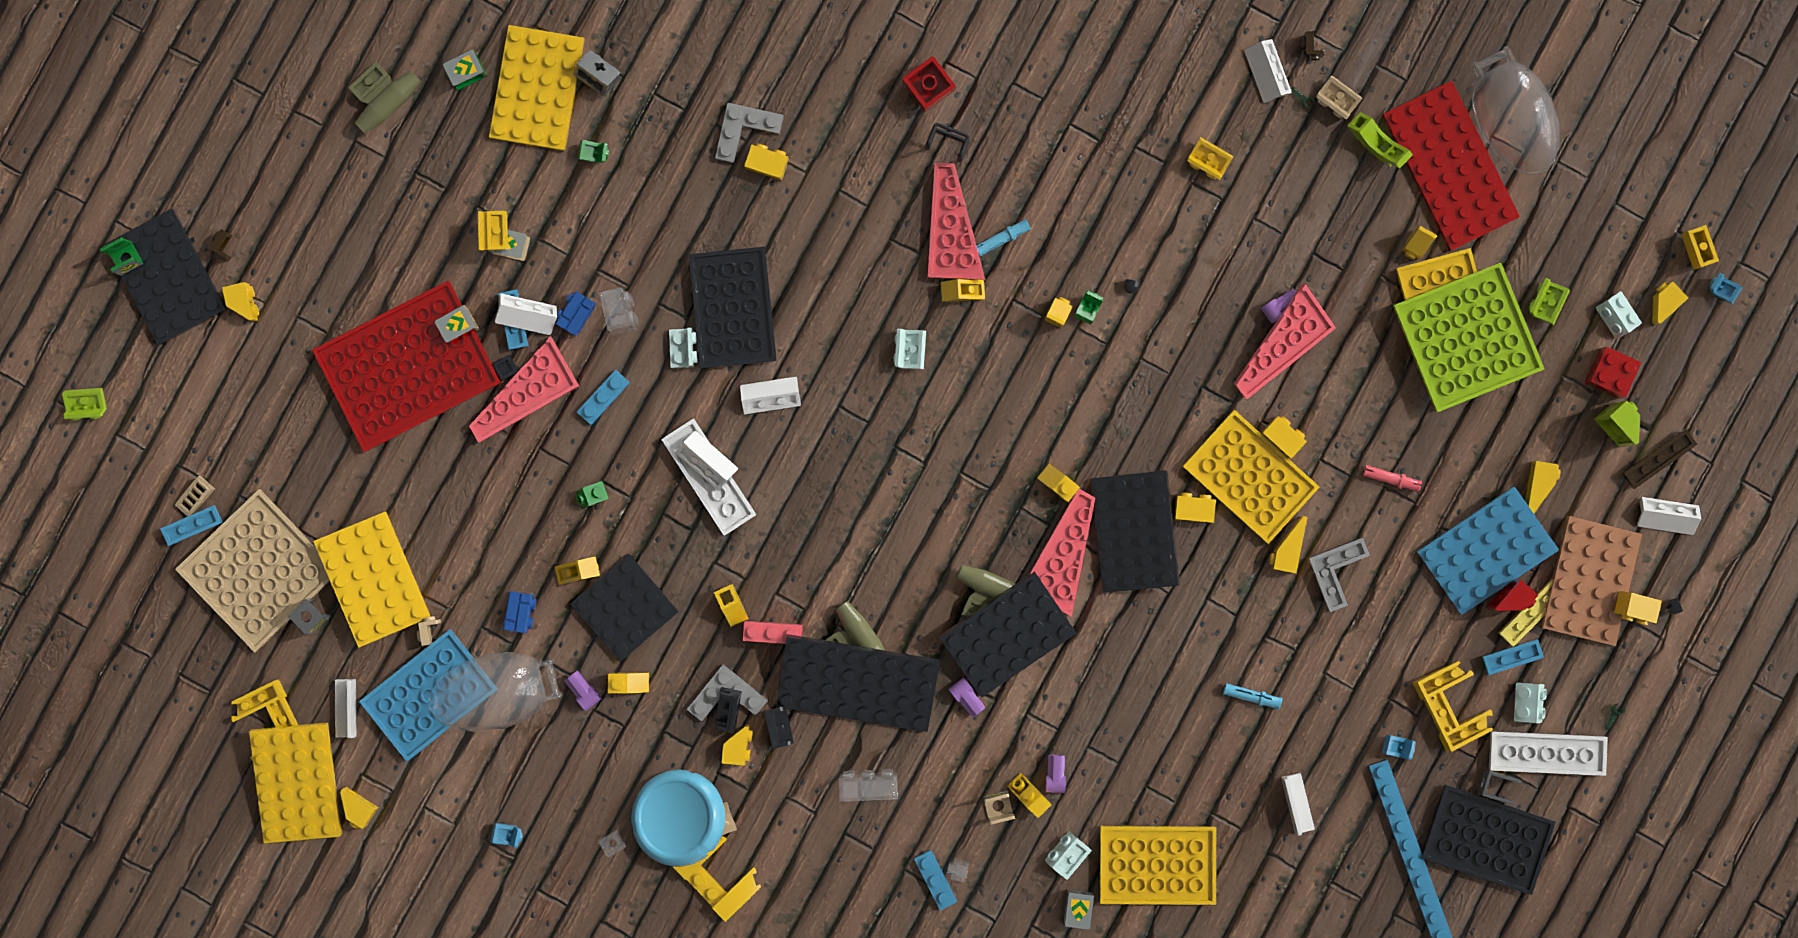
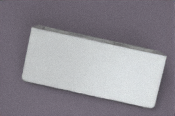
[1245,39,1292,103]
[495,294,557,335]
[740,377,801,414]
[676,431,738,491]
[1637,497,1701,535]
[335,679,356,738]
[1281,773,1315,836]

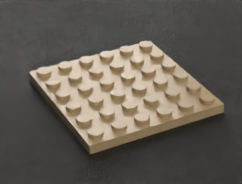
[175,489,330,652]

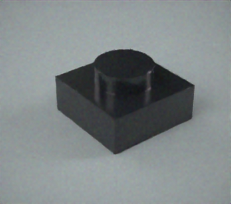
[493,355,519,381]

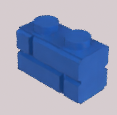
[555,291,597,336]
[503,591,537,633]

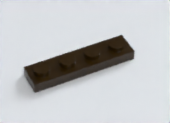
[1622,429,1698,489]

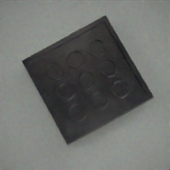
[571,554,679,662]

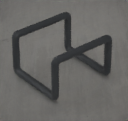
[926,123,970,162]

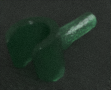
[1291,86,1315,108]
[1605,703,1625,730]

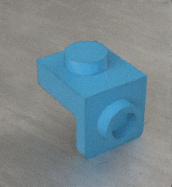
[1709,273,1743,305]
[1382,734,1416,760]
[490,823,522,848]

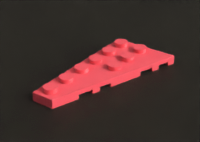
[928,163,985,280]
[1234,283,1336,400]
[469,336,579,443]
[1029,489,1095,617]

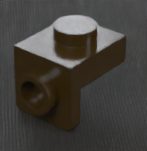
[1300,31,1325,61]
[209,229,233,261]

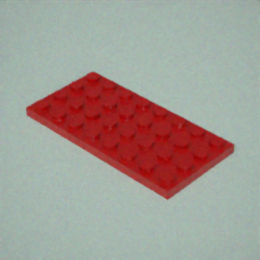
[1382,81,1520,251]

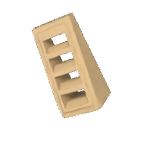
[175,476,215,516]

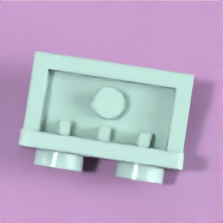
[1596,291,1642,339]
[894,329,926,369]
[1514,682,1547,723]

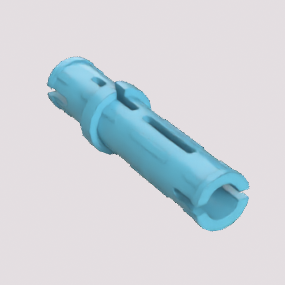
[976,219,1031,257]
[1223,683,1282,710]

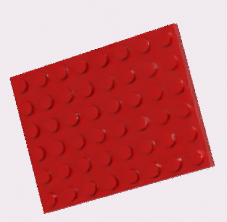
[312,280,501,452]

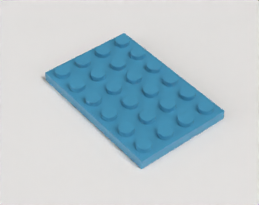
[1417,486,1559,615]
[359,629,498,762]

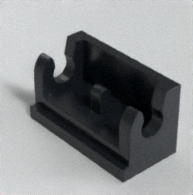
[715,687,742,734]
[764,707,794,749]

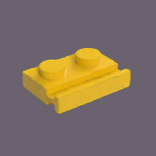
[478,211,508,251]

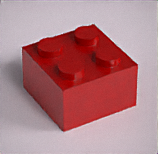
[902,56,956,113]
[1585,346,1642,399]

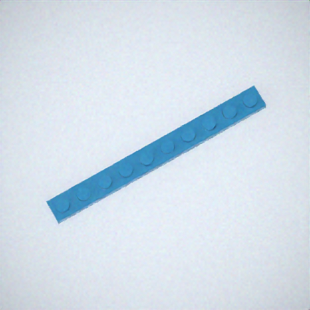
[1368,759,1452,938]

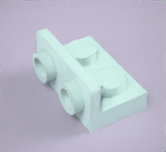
[669,328,697,368]
[1045,831,1092,880]

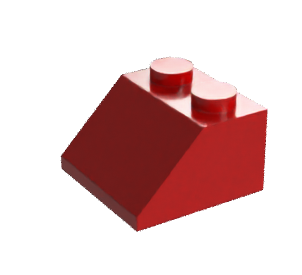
[1486,579,1538,611]

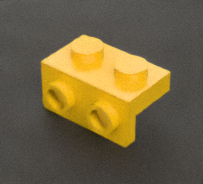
[1187,137,1234,180]

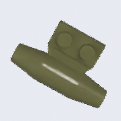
[348,62,421,134]
[956,565,1015,617]
[826,601,885,650]

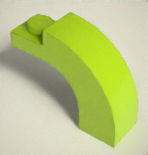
[1347,112,1413,169]

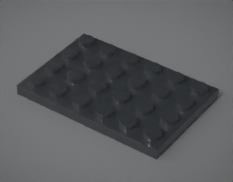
[104,208,227,346]
[689,246,777,369]
[1091,470,1180,593]
[939,571,1077,698]
[1421,784,1556,895]

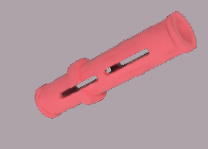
[1363,465,1422,493]

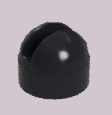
[1124,279,1141,293]
[1666,598,1683,614]

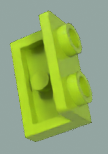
[1529,278,1570,325]
[62,388,107,421]

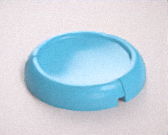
[631,769,725,867]

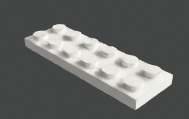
[661,418,756,536]
[1489,731,1608,776]

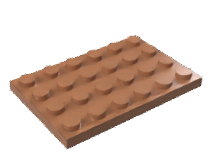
[1540,516,1642,646]

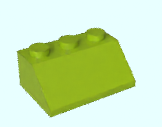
[1594,401,1640,447]

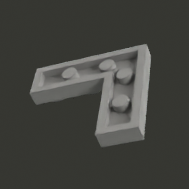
[715,103,784,163]
[1308,538,1370,612]
[687,664,768,721]

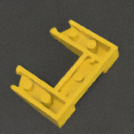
[1412,661,1493,752]
[232,679,298,761]
[672,836,761,922]

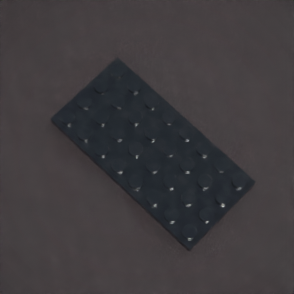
[776,634,940,732]

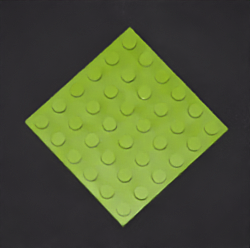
[1393,263,1544,413]

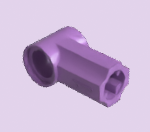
[1261,289,1296,324]
[565,671,601,711]
[949,677,986,717]
[1045,755,1066,793]

